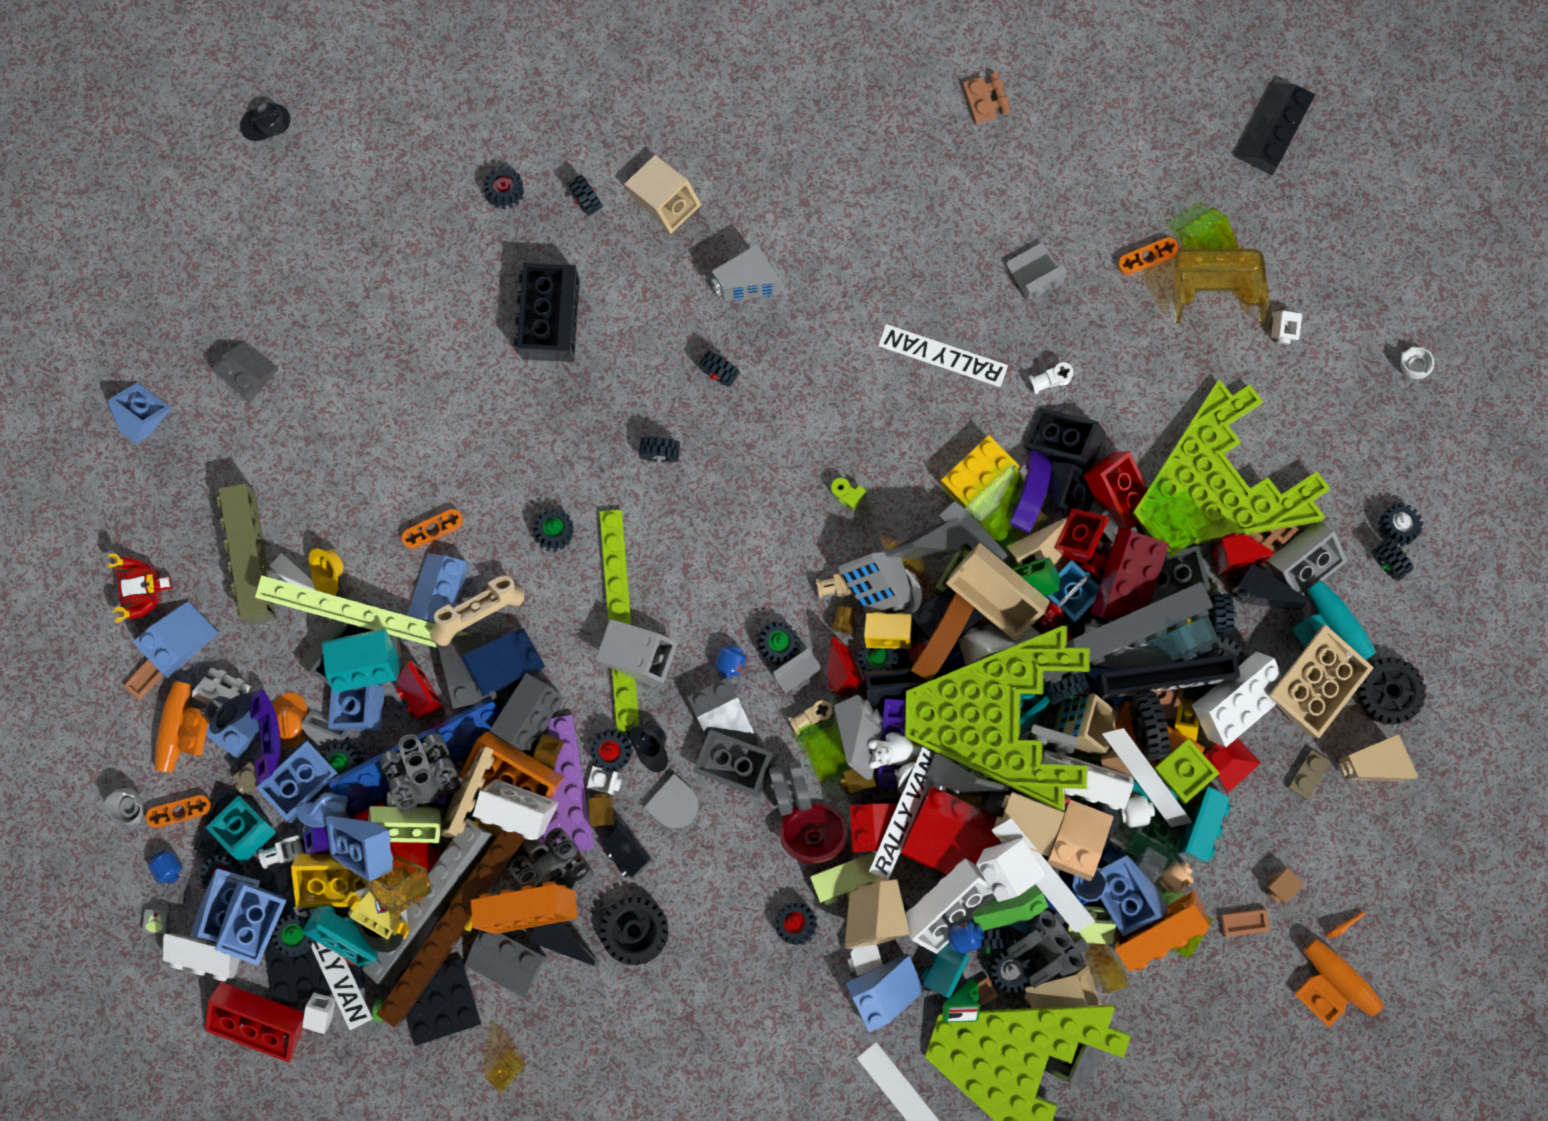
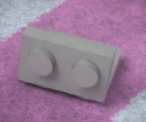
[1006,243,1068,300]

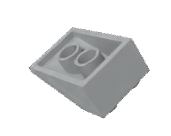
[834,695,883,780]

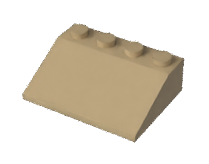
[1269,625,1374,738]

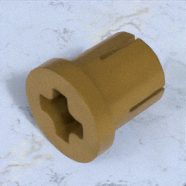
[831,606,855,634]

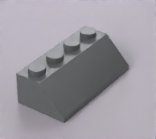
[298,591,375,686]

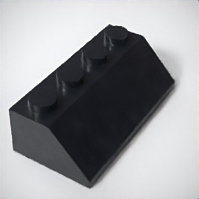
[1234,83,1316,175]

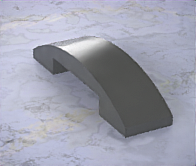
[938,501,1016,569]

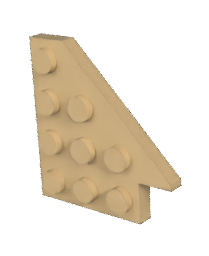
[440,747,494,838]

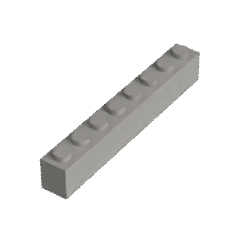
[362,819,496,986]

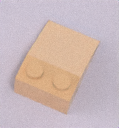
[1047,800,1114,881]

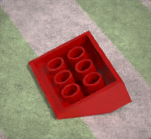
[901,786,1002,876]

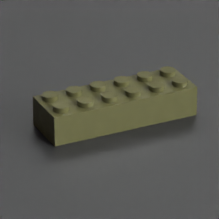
[217,483,277,625]

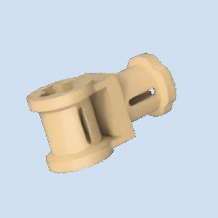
[816,573,854,599]
[788,700,832,736]

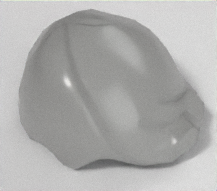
[104,788,143,826]

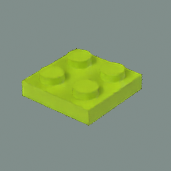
[1154,739,1220,804]

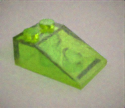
[964,464,1024,543]

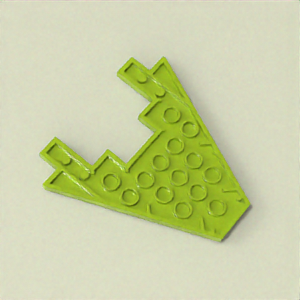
[1132,380,1330,549]
[905,626,1090,810]
[925,1004,1131,1121]

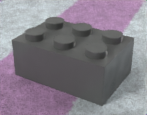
[490,673,564,755]

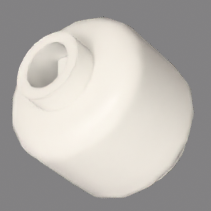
[1120,796,1155,827]

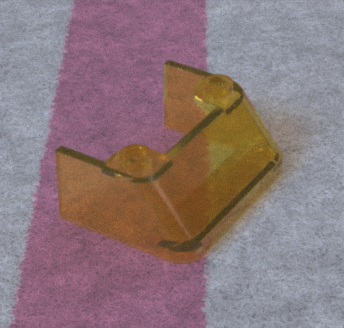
[1173,249,1270,324]

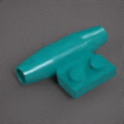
[1291,580,1376,660]

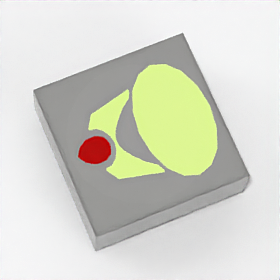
[142,909,169,934]

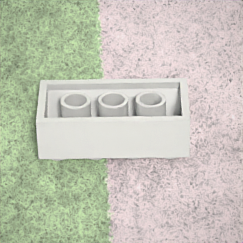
[905,858,995,954]

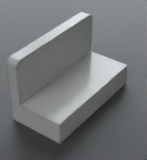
[772,648,822,694]

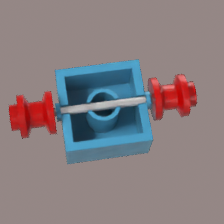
[1036,553,1108,630]

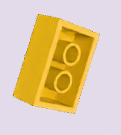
[940,435,1020,515]

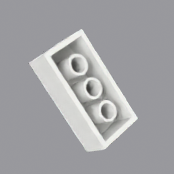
[1192,652,1283,747]

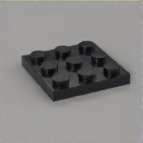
[396,958,482,1046]

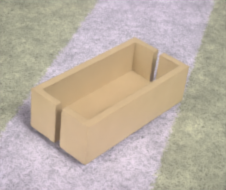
[946,543,1050,641]

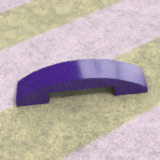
[1009,449,1052,533]
[250,690,281,783]
[877,698,906,788]

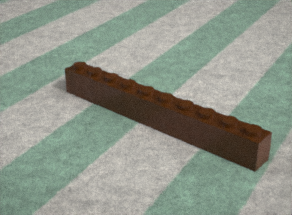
[376,830,526,1028]

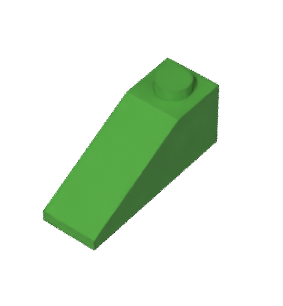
[971,884,1049,931]

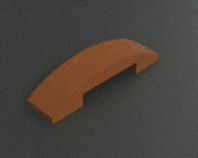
[911,592,974,681]

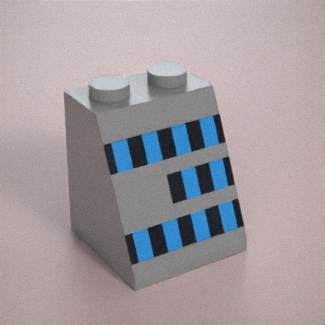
[711,244,781,301]
[838,551,914,614]

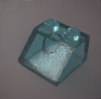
[1148,616,1219,661]

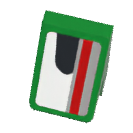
[942,979,980,1023]

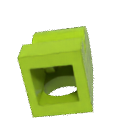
[831,478,866,511]

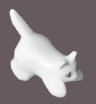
[868,732,933,769]

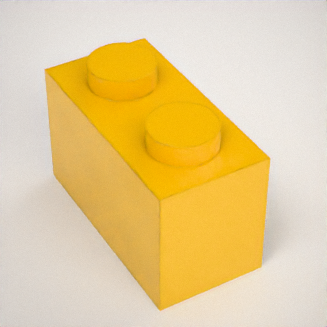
[864,612,913,649]

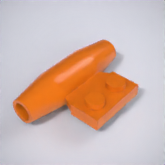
[155,681,209,773]
[1294,938,1384,1027]

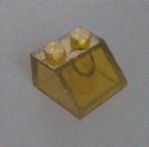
[361,856,432,914]

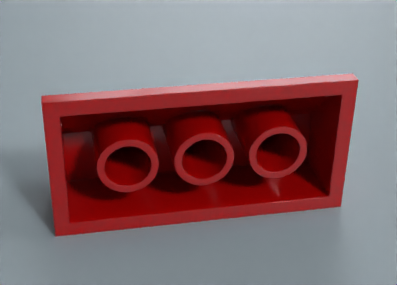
[205,982,305,1063]

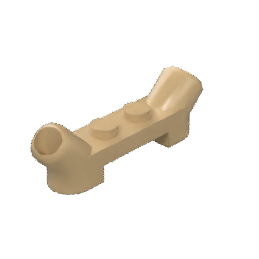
[430,576,524,646]

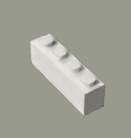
[1042,749,1134,810]

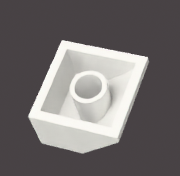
[976,837,1045,902]

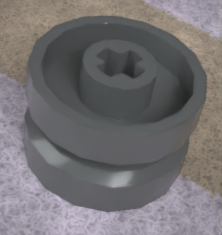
[769,760,812,816]

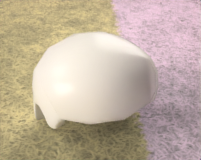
[1400,347,1435,380]

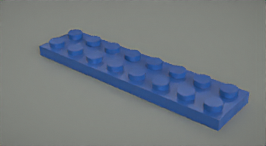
[328,697,501,816]

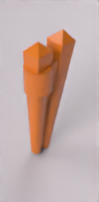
[1326,912,1365,938]

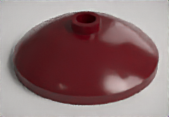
[779,803,848,863]

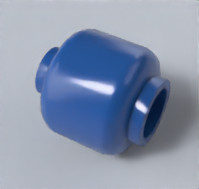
[714,645,747,680]
[148,850,183,885]
[948,920,984,954]

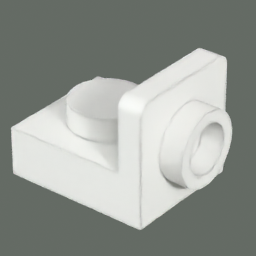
[587,766,622,795]

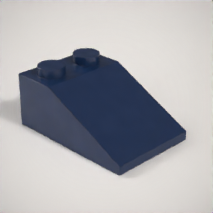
[461,628,545,696]

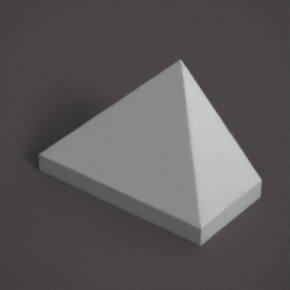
[301,710,350,750]

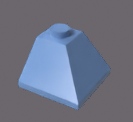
[108,382,171,444]

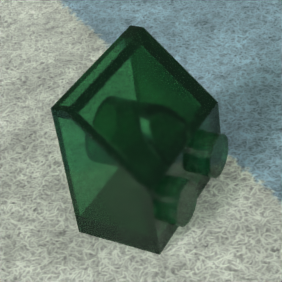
[1124,810,1187,872]

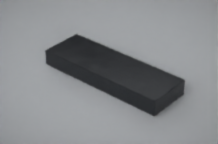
[194,786,241,856]

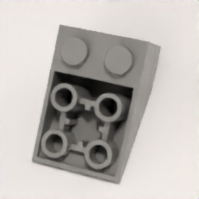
[594,619,678,687]

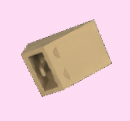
[1006,518,1071,574]

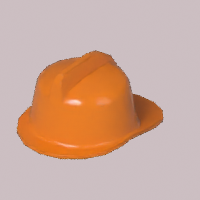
[273,692,308,746]

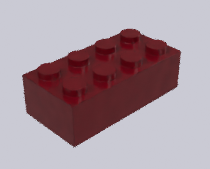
[1091,527,1170,621]

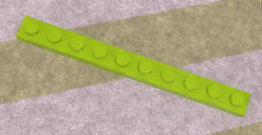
[600,510,639,732]

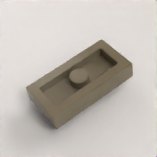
[1288,750,1331,800]

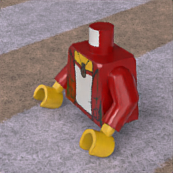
[106,553,172,623]

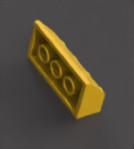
[291,853,390,908]

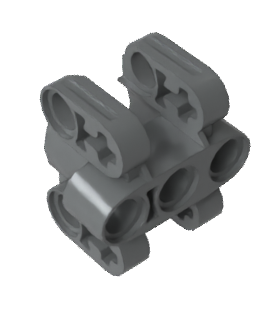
[380,734,461,812]
[508,828,594,891]
[1006,911,1090,988]

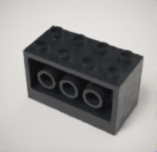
[514,263,580,362]

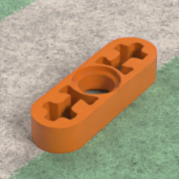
[1118,238,1178,276]
[402,509,463,549]
[145,795,212,828]

